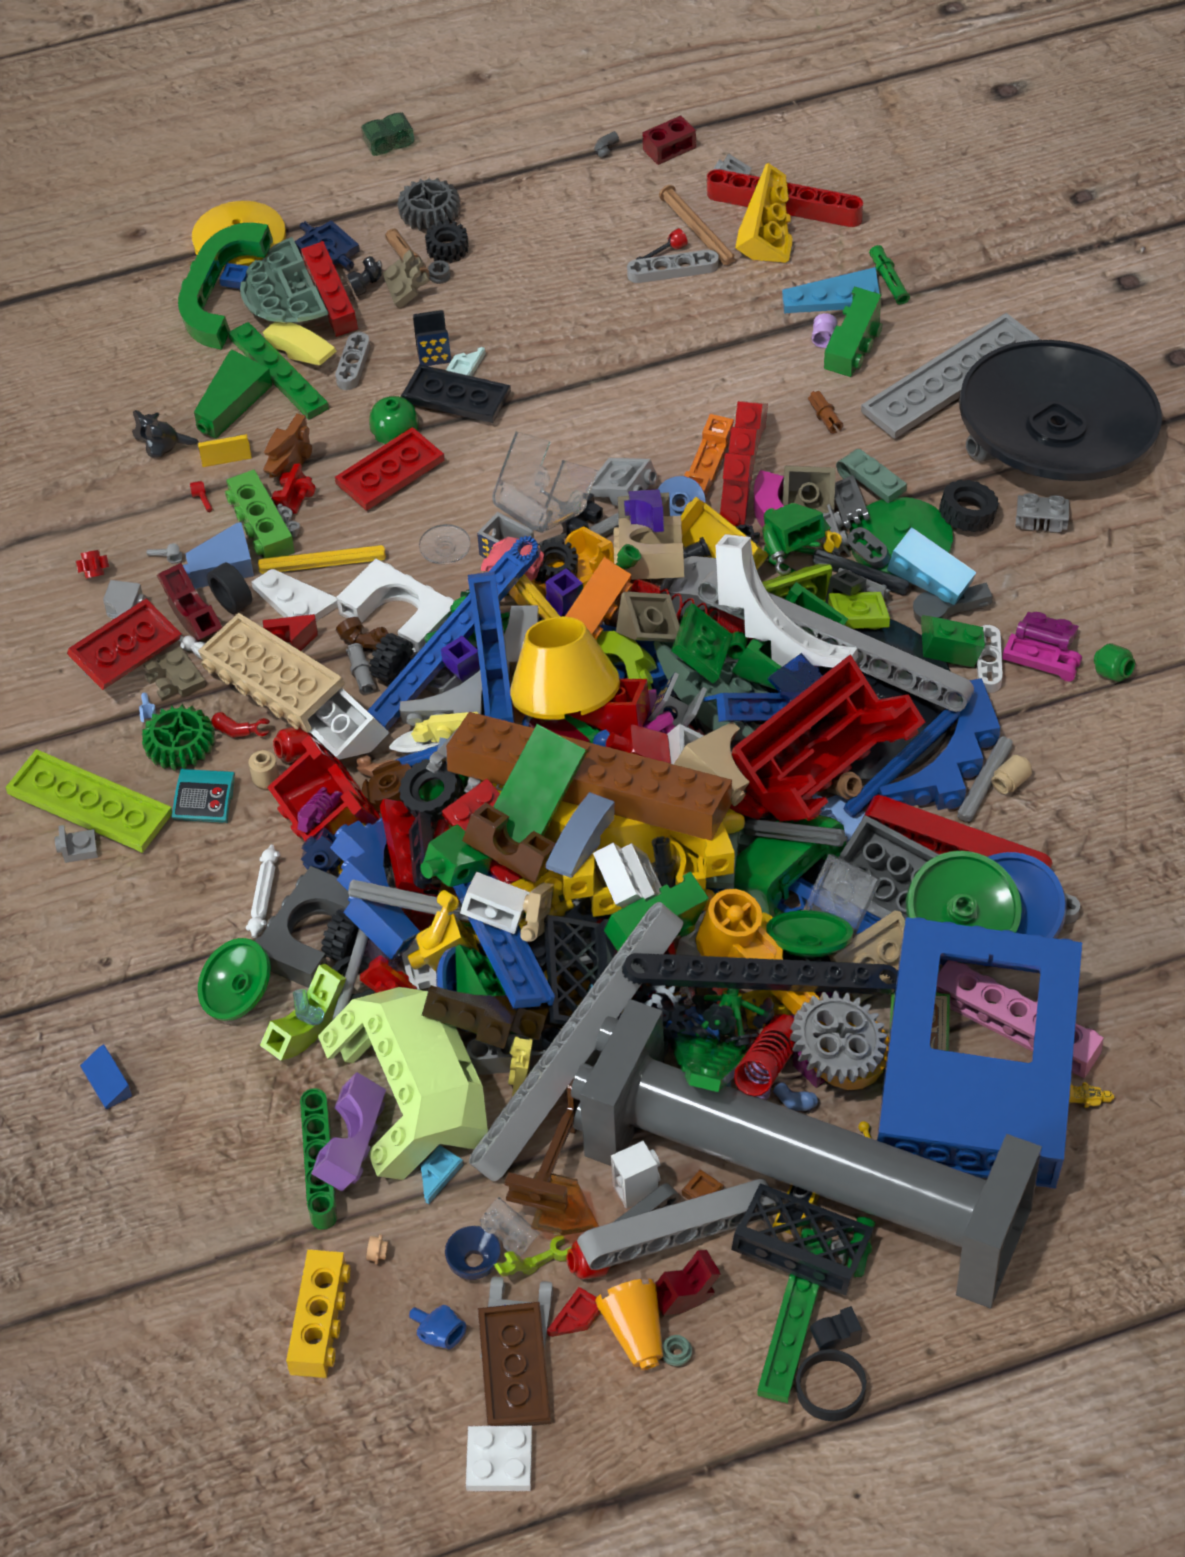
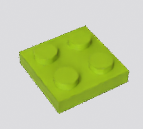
[828,592,890,630]

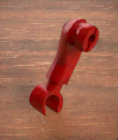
[211,712,270,738]

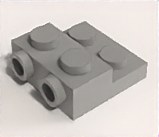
[585,458,657,505]

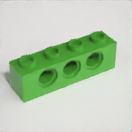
[225,469,295,558]

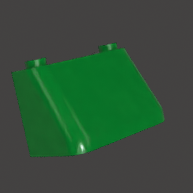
[731,582,848,693]
[734,815,847,917]

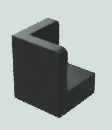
[825,569,867,605]

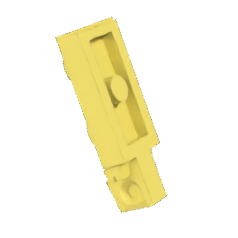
[411,712,479,743]
[508,1037,532,1097]

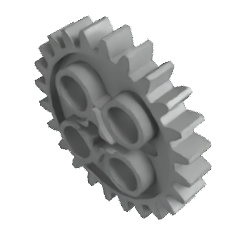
[790,991,887,1084]

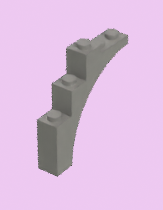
[400,605,540,726]

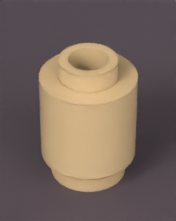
[249,750,279,790]
[991,755,1032,794]

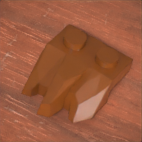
[263,413,312,478]

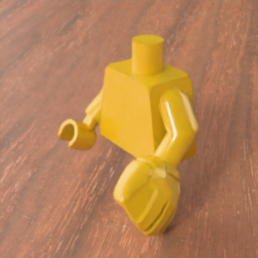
[408,890,480,972]

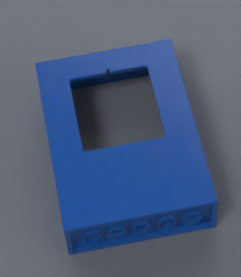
[876,917,1082,1189]

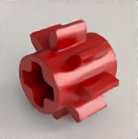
[76,550,109,578]

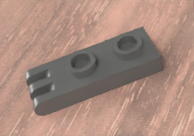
[835,475,871,529]

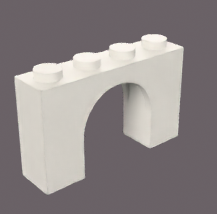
[336,559,454,656]

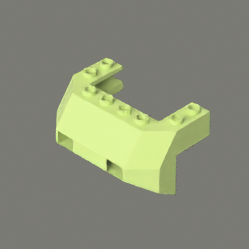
[318,987,488,1180]

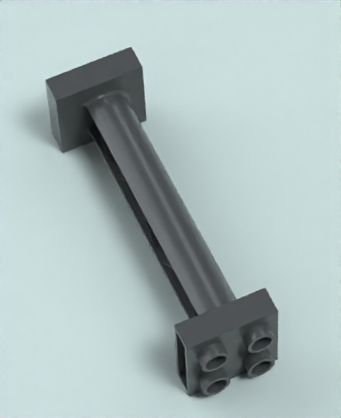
[571,999,1042,1309]

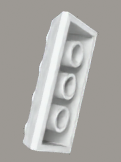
[308,687,389,759]

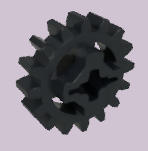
[631,983,691,1042]

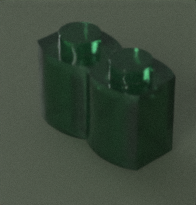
[361,112,415,156]

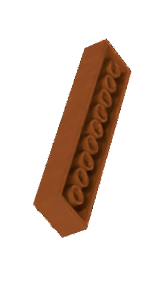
[446,712,732,841]

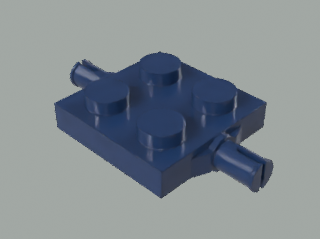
[294,220,360,271]

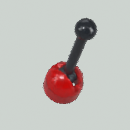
[636,228,688,260]

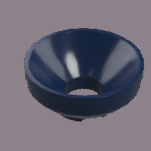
[445,1226,501,1280]

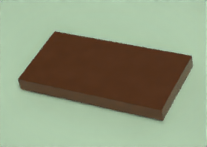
[478,1302,551,1426]

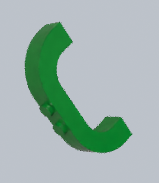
[178,222,273,350]

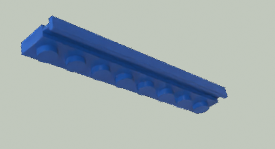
[453,872,555,1008]

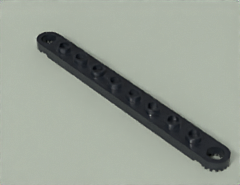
[622,953,898,995]

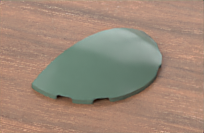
[240,237,328,322]
[654,641,769,742]

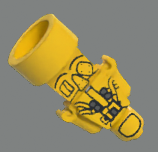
[1069,1082,1114,1108]

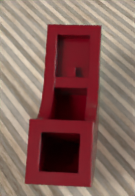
[157,563,223,640]

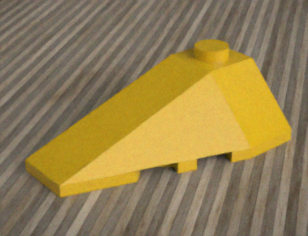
[735,163,792,263]

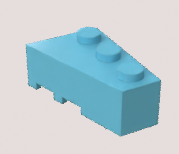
[887,527,976,605]

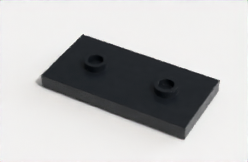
[401,364,511,423]

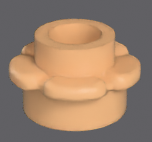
[366,1234,388,1264]

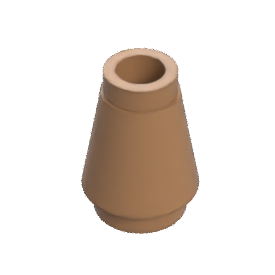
[825,772,862,799]

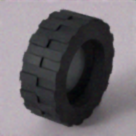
[939,480,999,532]
[399,759,464,822]

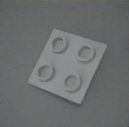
[1015,493,1069,533]

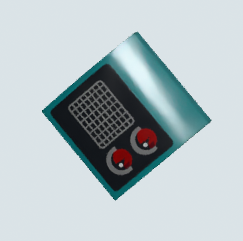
[172,769,235,823]

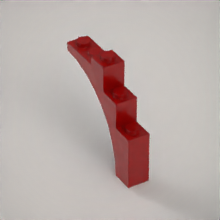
[720,401,768,527]

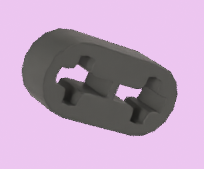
[848,527,890,569]

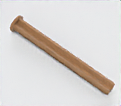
[659,184,735,266]

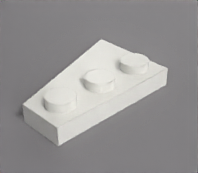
[252,569,338,621]

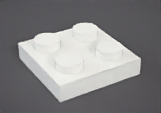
[466,1426,532,1491]

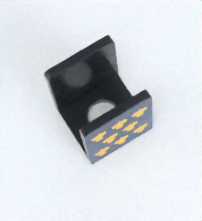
[413,310,451,366]

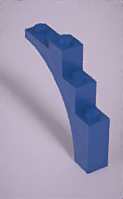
[468,571,515,723]
[879,678,1000,810]
[330,817,420,959]

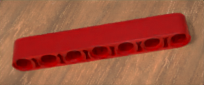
[707,169,863,227]
[862,795,1053,869]

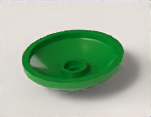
[766,910,853,959]
[197,938,270,1021]

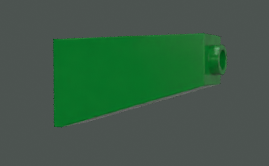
[194,349,272,439]

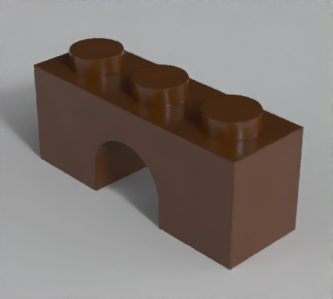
[462,802,556,883]

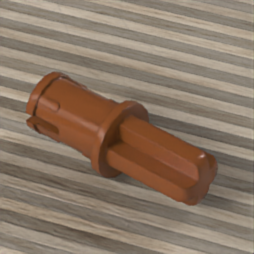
[808,391,843,434]

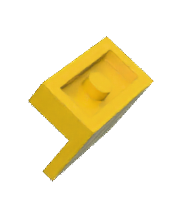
[198,434,252,467]

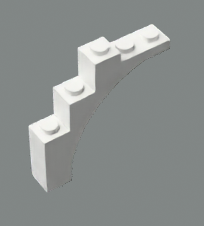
[716,534,858,673]

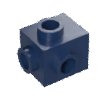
[301,827,342,873]

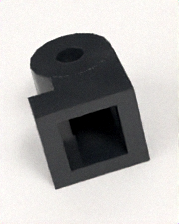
[810,1306,862,1351]

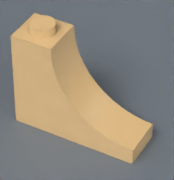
[674,722,750,806]

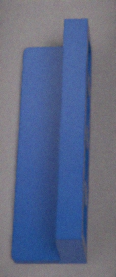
[703,693,801,722]

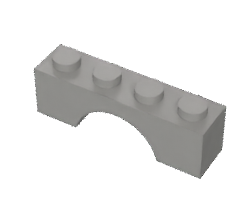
[84,580,146,676]

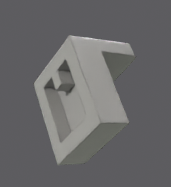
[713,153,752,175]
[55,825,98,863]

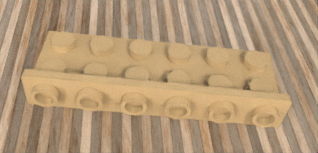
[198,613,345,733]

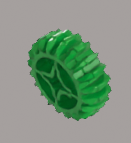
[142,704,215,772]

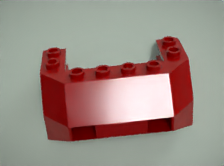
[731,654,925,822]

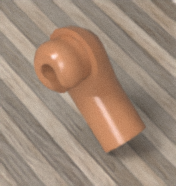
[356,754,393,777]

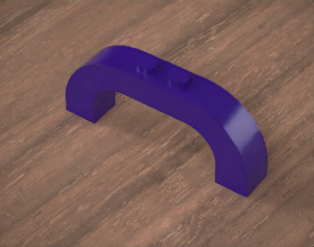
[441,568,583,683]

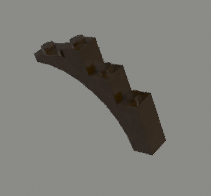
[422,968,590,1049]

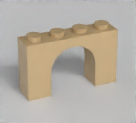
[614,516,684,580]

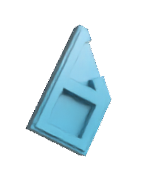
[421,1145,463,1204]

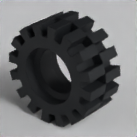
[425,221,469,264]
[535,538,578,584]
[369,633,414,684]
[321,908,359,961]

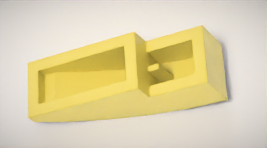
[263,322,337,365]

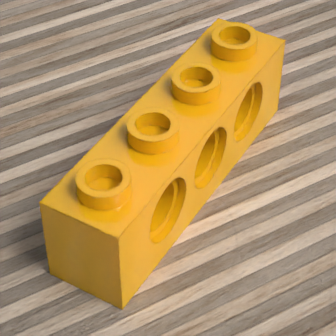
[286,1249,351,1378]

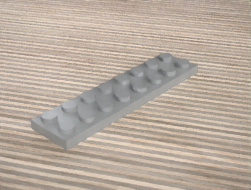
[861,313,1040,439]

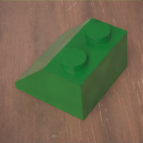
[921,615,985,667]

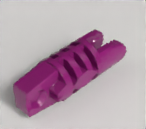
[297,787,343,832]

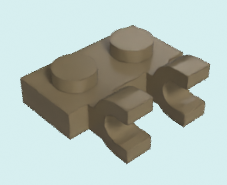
[382,250,430,309]
[143,647,206,701]

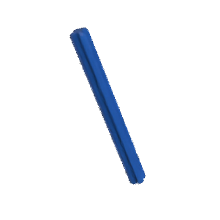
[843,709,960,817]

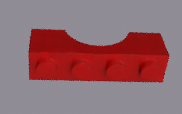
[301,241,358,337]

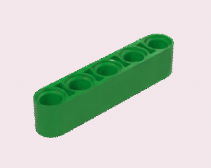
[300,1088,337,1230]

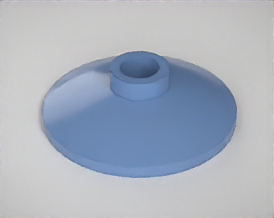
[658,476,705,516]

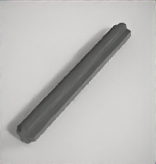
[743,819,847,846]

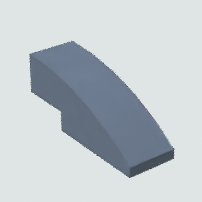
[546,792,615,878]

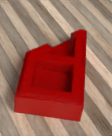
[730,792,771,820]
[547,1287,601,1337]

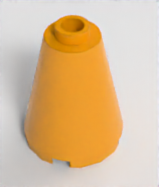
[595,1278,663,1370]

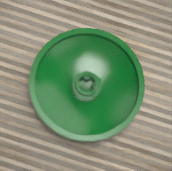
[850,497,953,578]
[906,851,1022,963]

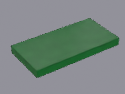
[493,724,588,843]

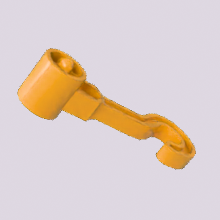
[695,889,889,1090]

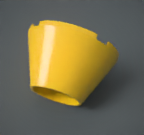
[510,617,620,720]

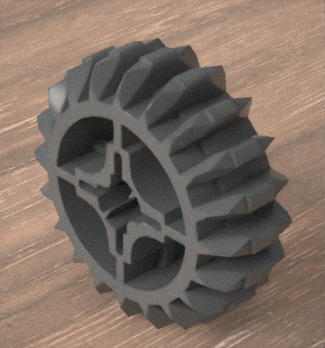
[397,177,461,231]

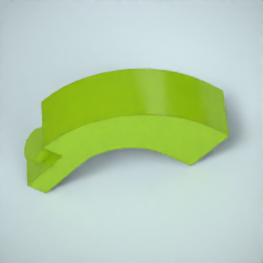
[597,631,657,690]
[260,964,346,1061]

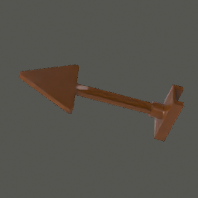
[505,1064,593,1215]

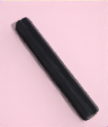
[812,549,910,595]

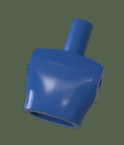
[409,1305,466,1349]

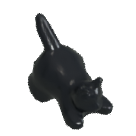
[132,410,199,458]

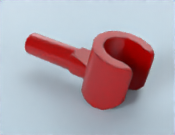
[190,481,213,512]

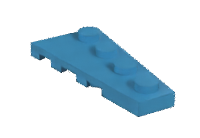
[782,267,880,313]

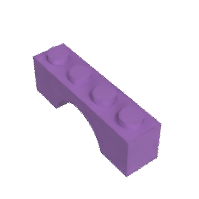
[311,1072,386,1191]

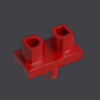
[272,464,316,514]
[360,955,417,993]

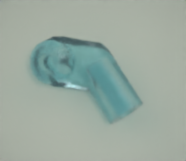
[293,989,324,1026]

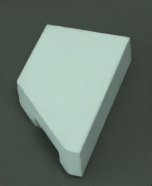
[446,347,486,376]

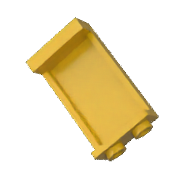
[681,497,769,570]

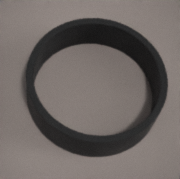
[796,1349,866,1421]

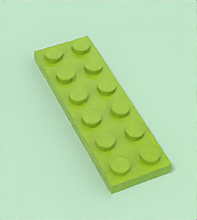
[5,749,172,853]

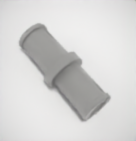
[346,643,376,695]

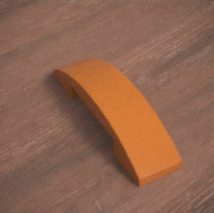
[684,414,734,495]

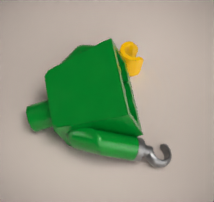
[762,503,842,575]

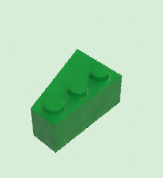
[824,286,883,377]
[604,871,709,951]

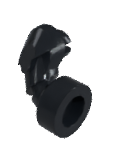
[346,256,383,296]

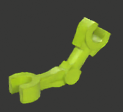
[494,1235,571,1276]

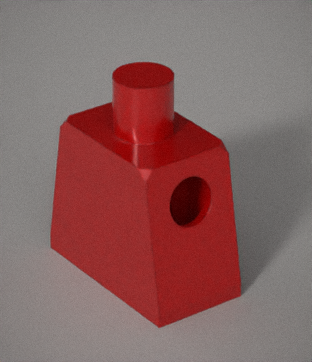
[606,725,671,764]

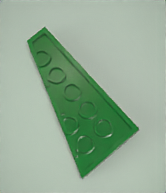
[668,1032,750,1092]

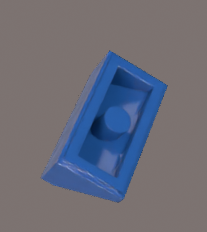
[80,1044,132,1109]

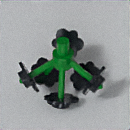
[690,987,775,1048]

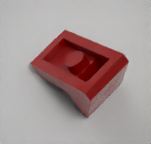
[263,614,318,651]

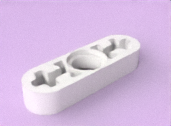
[976,625,1003,693]

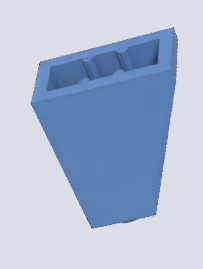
[183,522,254,589]

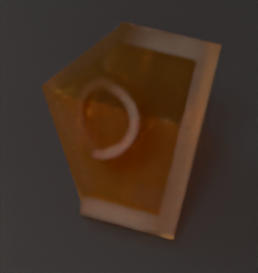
[531,1174,599,1236]

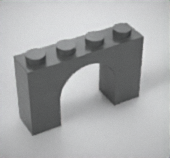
[255,866,350,988]

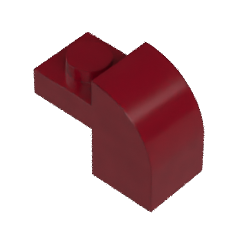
[655,1249,721,1316]

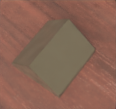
[616,592,680,642]

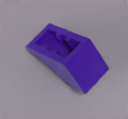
[624,489,664,532]

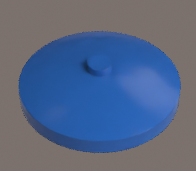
[988,852,1066,939]

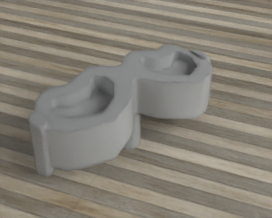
[277,504,300,538]

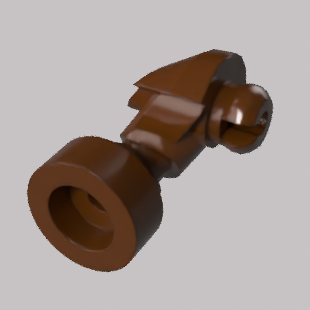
[336,617,388,651]

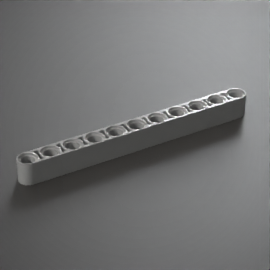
[697,571,974,712]
[469,902,683,1181]

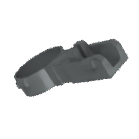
[913,582,993,624]

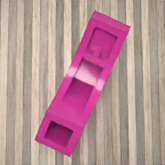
[754,470,816,542]

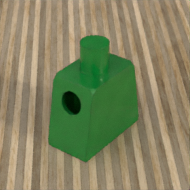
[421,824,493,887]

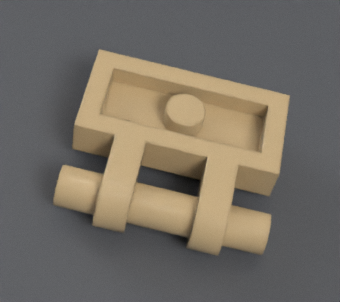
[521,882,554,942]

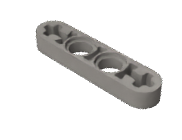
[627,250,718,283]

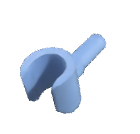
[139,693,156,722]

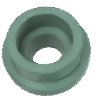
[662,1335,692,1366]

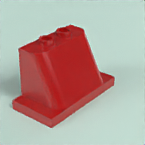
[267,735,381,841]

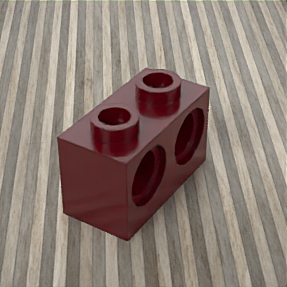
[642,115,696,165]

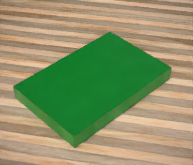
[671,603,733,683]

